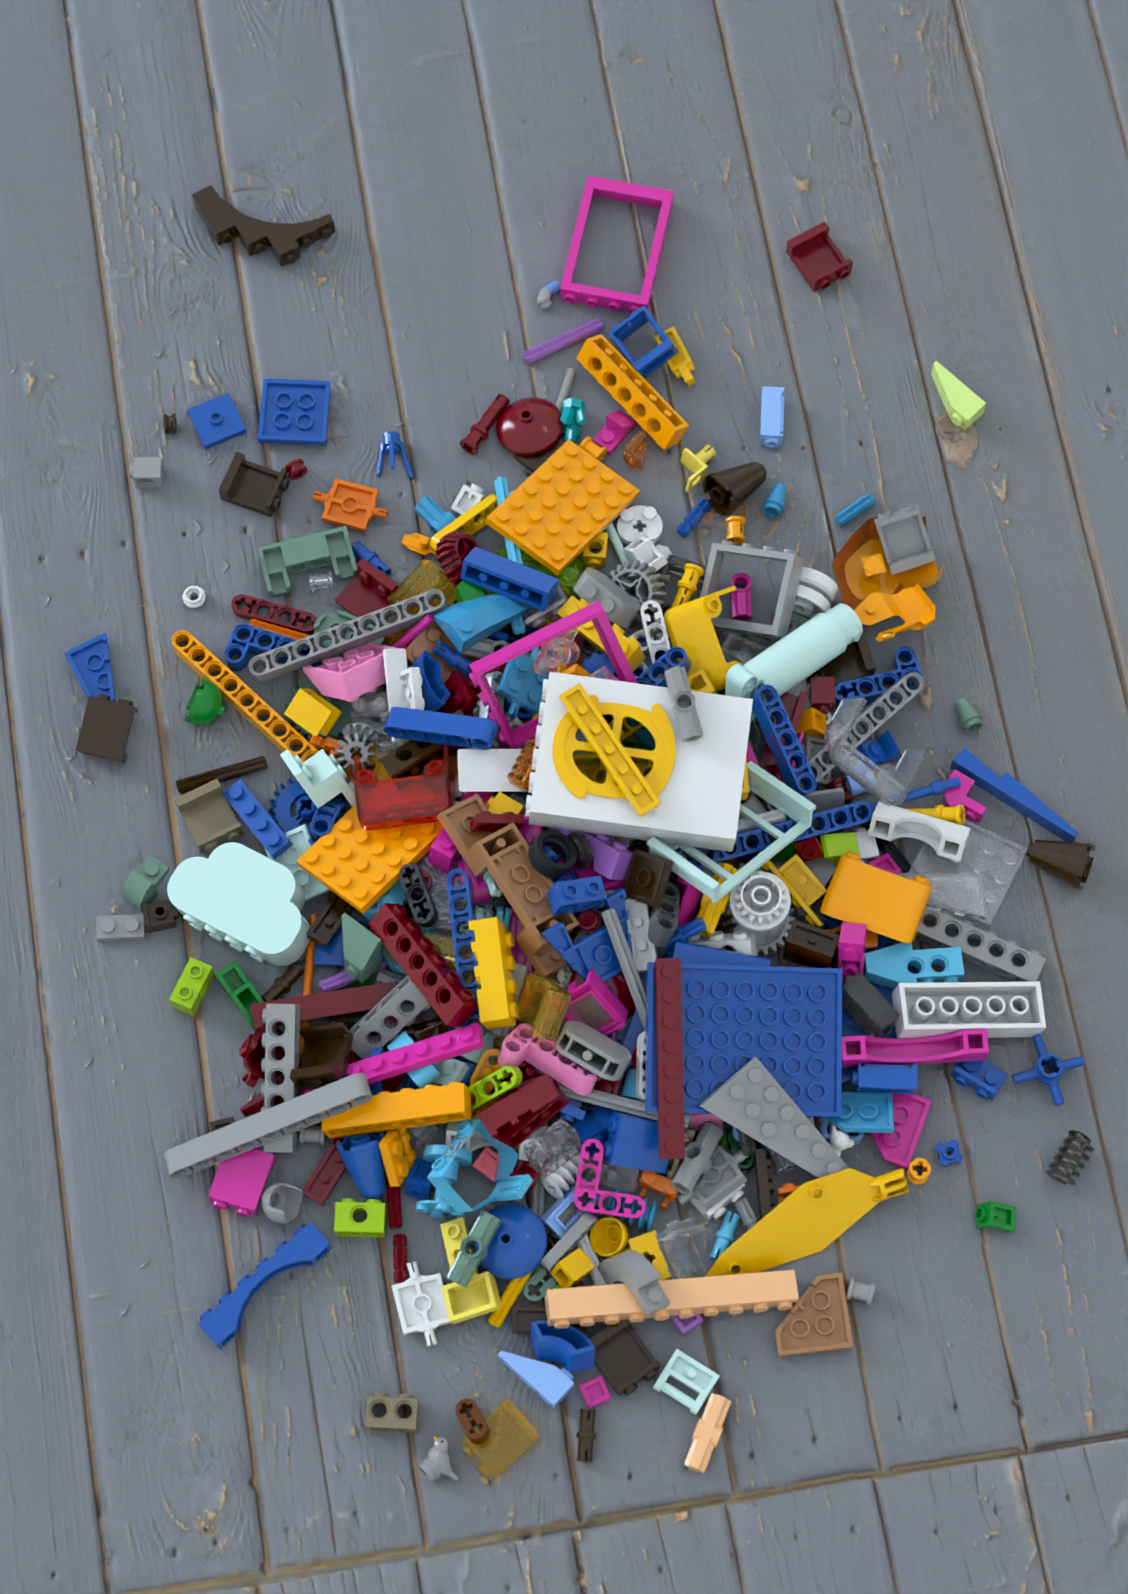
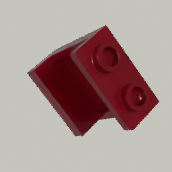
[786,222,853,292]

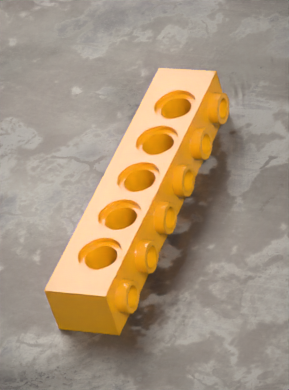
[576,334,690,450]

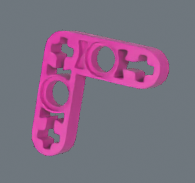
[574,1139,646,1219]

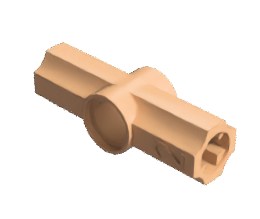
[684,1393,731,1474]

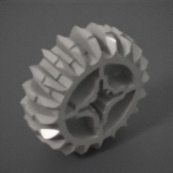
[609,560,666,623]

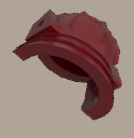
[239,1025,285,1088]

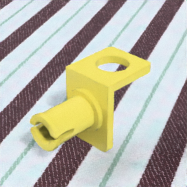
[680,444,716,492]

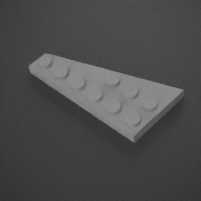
[699,1057,849,1178]

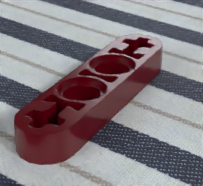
[231,594,317,635]

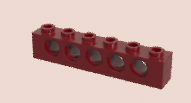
[368,903,478,1027]

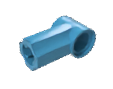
[415,496,456,535]

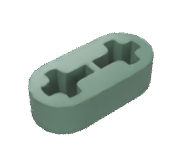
[523,1266,559,1304]

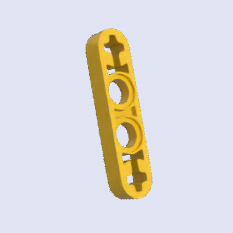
[430,494,498,552]

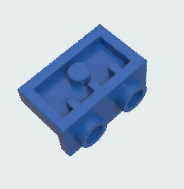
[950,1061,1008,1101]

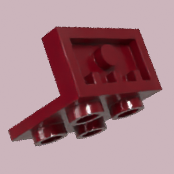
[335,558,399,625]

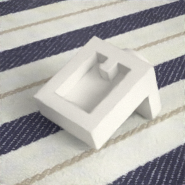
[451,483,487,515]

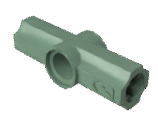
[446,1210,502,1288]

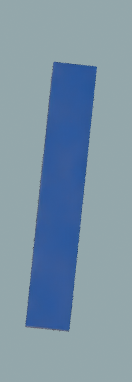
[950,748,1078,842]

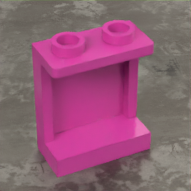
[208,1149,277,1217]

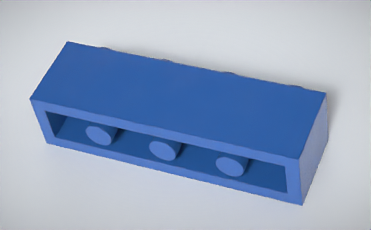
[461,546,559,611]

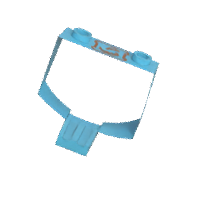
[427,1118,533,1213]

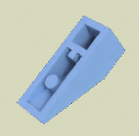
[498,1351,574,1409]

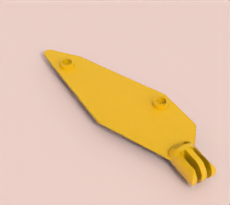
[705,1168,909,1277]

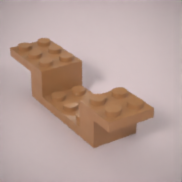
[437,794,579,979]

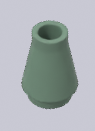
[955,697,983,733]

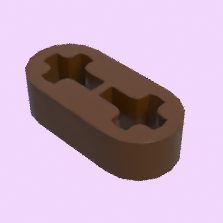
[455,1398,491,1444]

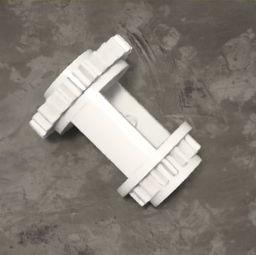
[727,871,796,957]

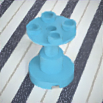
[415,1145,472,1219]

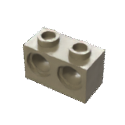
[365,1392,419,1433]

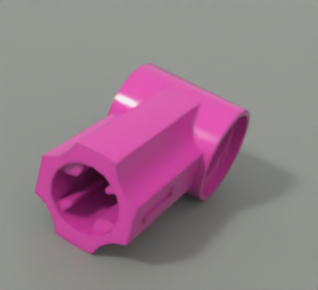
[730,572,752,621]
[457,858,491,905]

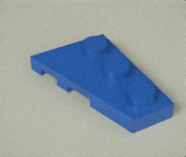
[64,632,116,702]

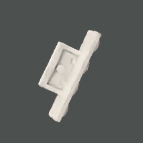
[383,648,425,743]

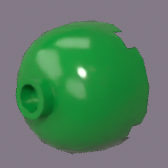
[183,677,225,725]

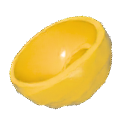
[590,1216,628,1257]

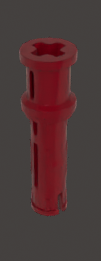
[459,394,510,455]

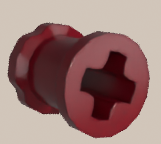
[825,777,854,804]

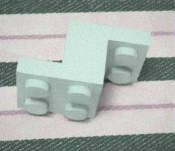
[280,749,359,808]

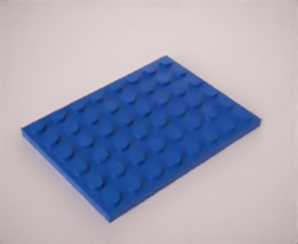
[645,962,842,1117]

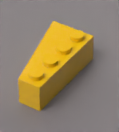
[468,917,519,1030]

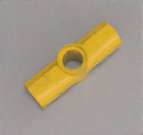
[697,863,738,937]

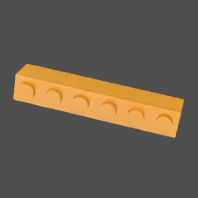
[322,1081,472,1138]

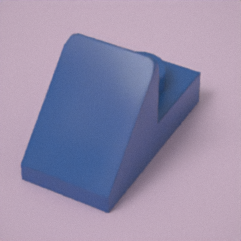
[856,730,902,767]

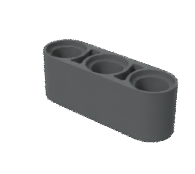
[648,882,680,947]

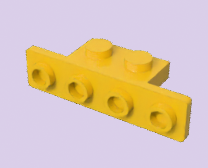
[758,851,827,928]

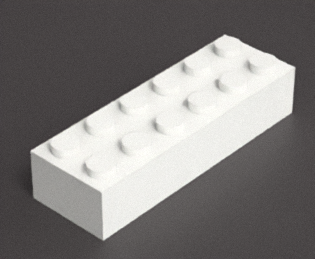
[892,981,1046,1039]

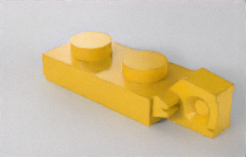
[654,326,696,387]

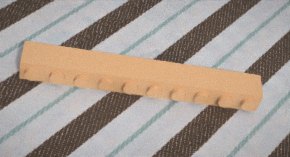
[545,1270,799,1329]

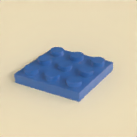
[258,379,331,446]

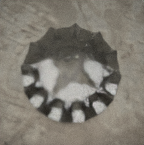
[567,831,594,870]

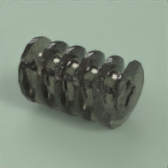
[1046,1130,1094,1186]

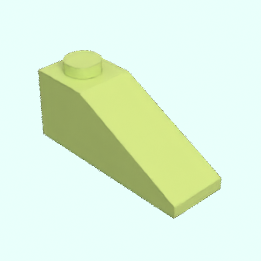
[931,361,986,430]

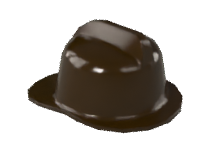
[406,1018,448,1042]

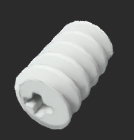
[540,1144,592,1199]

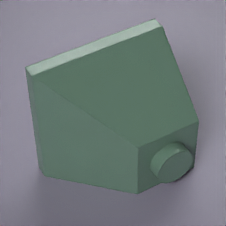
[342,913,382,984]

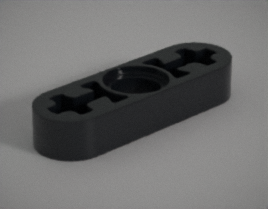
[399,863,438,928]

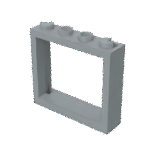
[700,540,804,640]

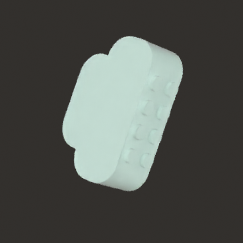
[167,842,310,966]

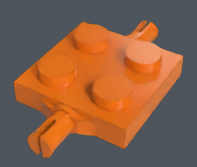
[312,478,389,533]

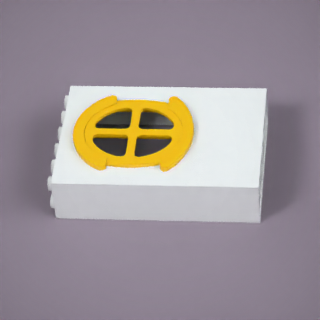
[525,672,753,852]

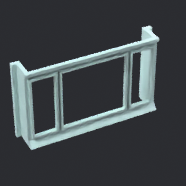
[647,761,816,904]

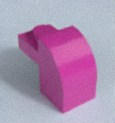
[942,769,987,823]

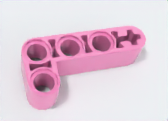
[497,1024,598,1096]

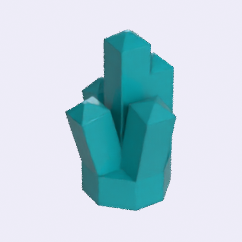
[560,398,588,443]

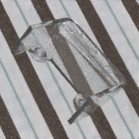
[825,698,930,806]

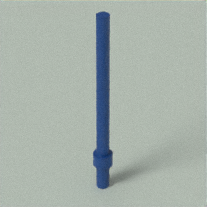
[834,777,961,823]

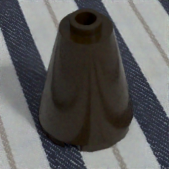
[703,462,767,516]
[1026,840,1095,890]

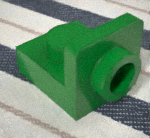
[975,1201,1016,1233]

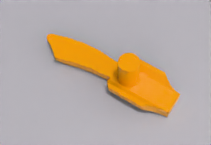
[401,533,438,556]

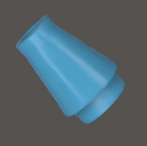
[762,483,787,518]

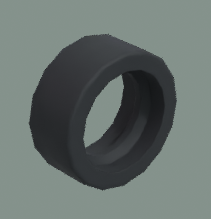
[528,830,578,879]

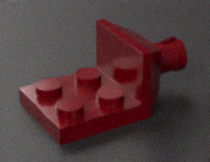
[436,670,479,716]

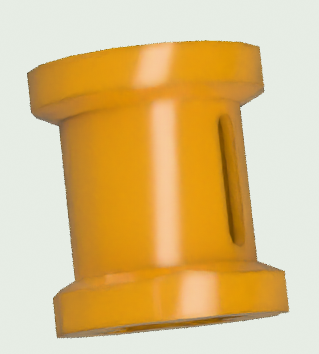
[579,436,607,462]
[725,516,746,545]
[907,1158,931,1185]

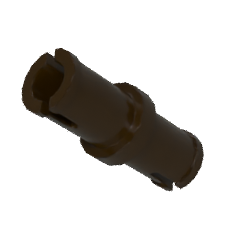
[261,963,304,1002]
[576,1409,596,1462]

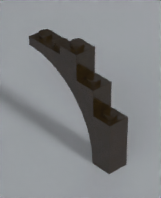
[192,185,335,267]

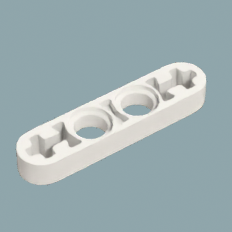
[640,600,671,679]

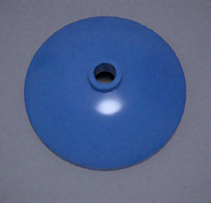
[473,1204,547,1279]

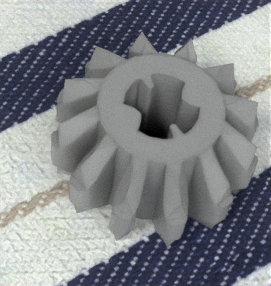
[334,732,375,773]

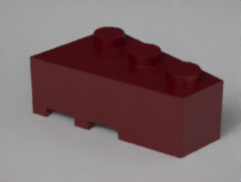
[477,1074,570,1149]

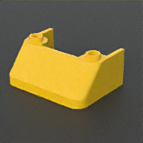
[664,585,742,692]

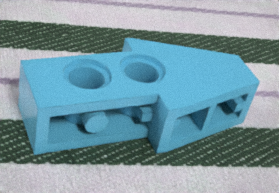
[863,942,964,989]

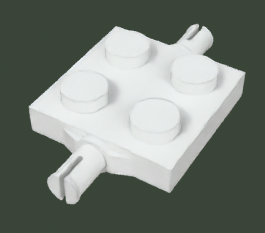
[392,1261,451,1347]

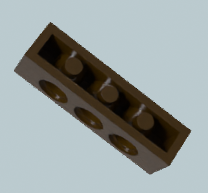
[380,709,466,791]

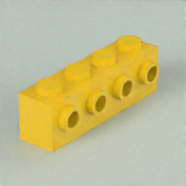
[557,596,646,672]

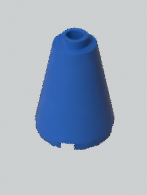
[336,1131,385,1200]

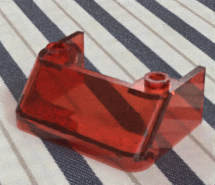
[353,745,456,830]

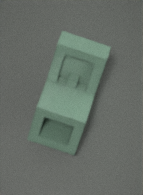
[122,854,170,913]

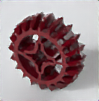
[435,530,481,588]

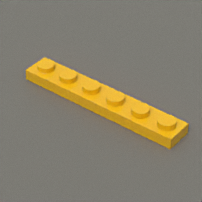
[559,683,661,818]

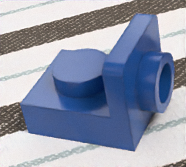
[406,1158,433,1200]

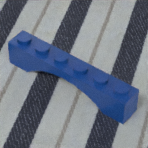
[198,1222,332,1350]

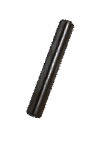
[176,756,268,793]

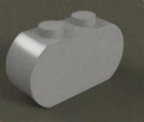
[573,567,641,628]
[555,1020,632,1081]

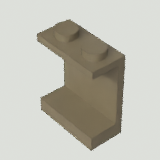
[175,779,244,854]

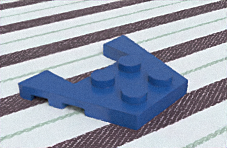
[541,888,632,982]

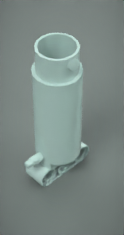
[725,603,863,722]

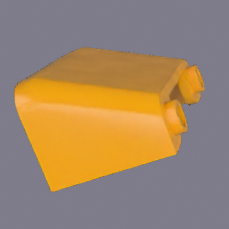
[820,851,934,944]

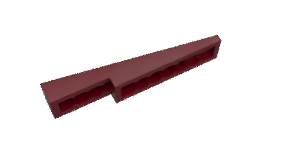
[251,981,398,1030]

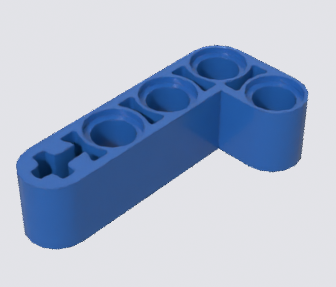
[224,623,320,672]
[835,646,922,710]

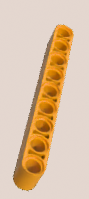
[172,630,319,762]

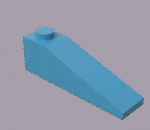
[433,593,534,653]

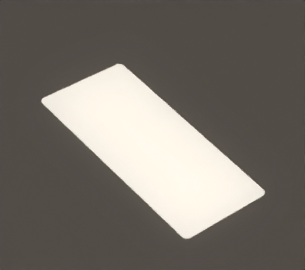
[457,749,536,792]

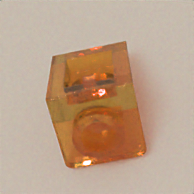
[623,430,648,471]

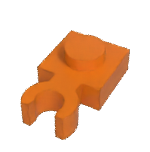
[309,735,352,759]

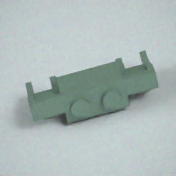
[257,526,358,597]

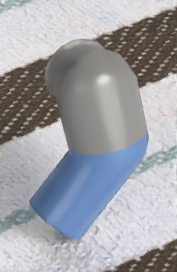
[537,280,561,309]

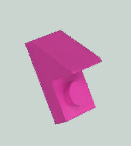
[592,410,637,456]

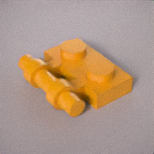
[378,1128,416,1187]

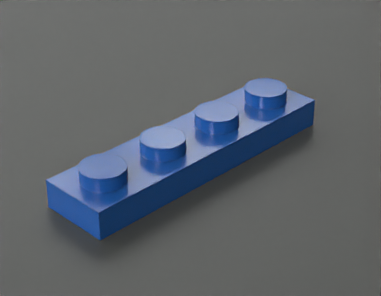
[222,779,293,859]

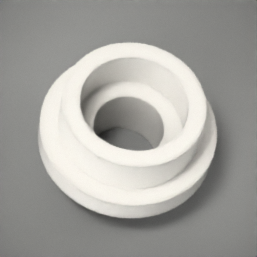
[182,586,206,608]

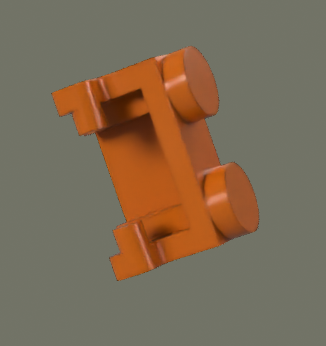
[638,1170,679,1210]

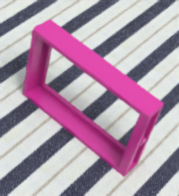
[560,175,674,313]
[469,601,638,749]

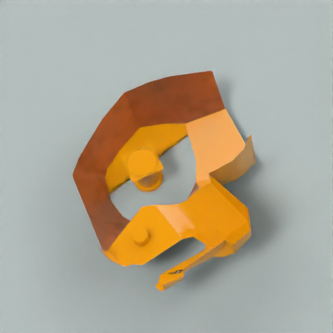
[832,517,944,642]

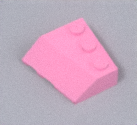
[302,643,396,702]

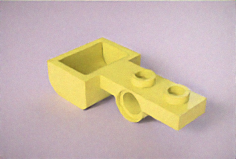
[440,1217,501,1324]

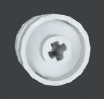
[793,567,838,618]

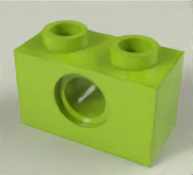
[169,957,215,1017]
[334,1198,387,1238]

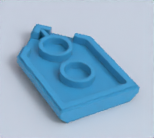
[825,1092,894,1133]

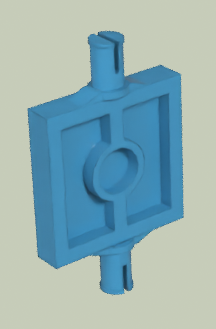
[496,647,551,719]

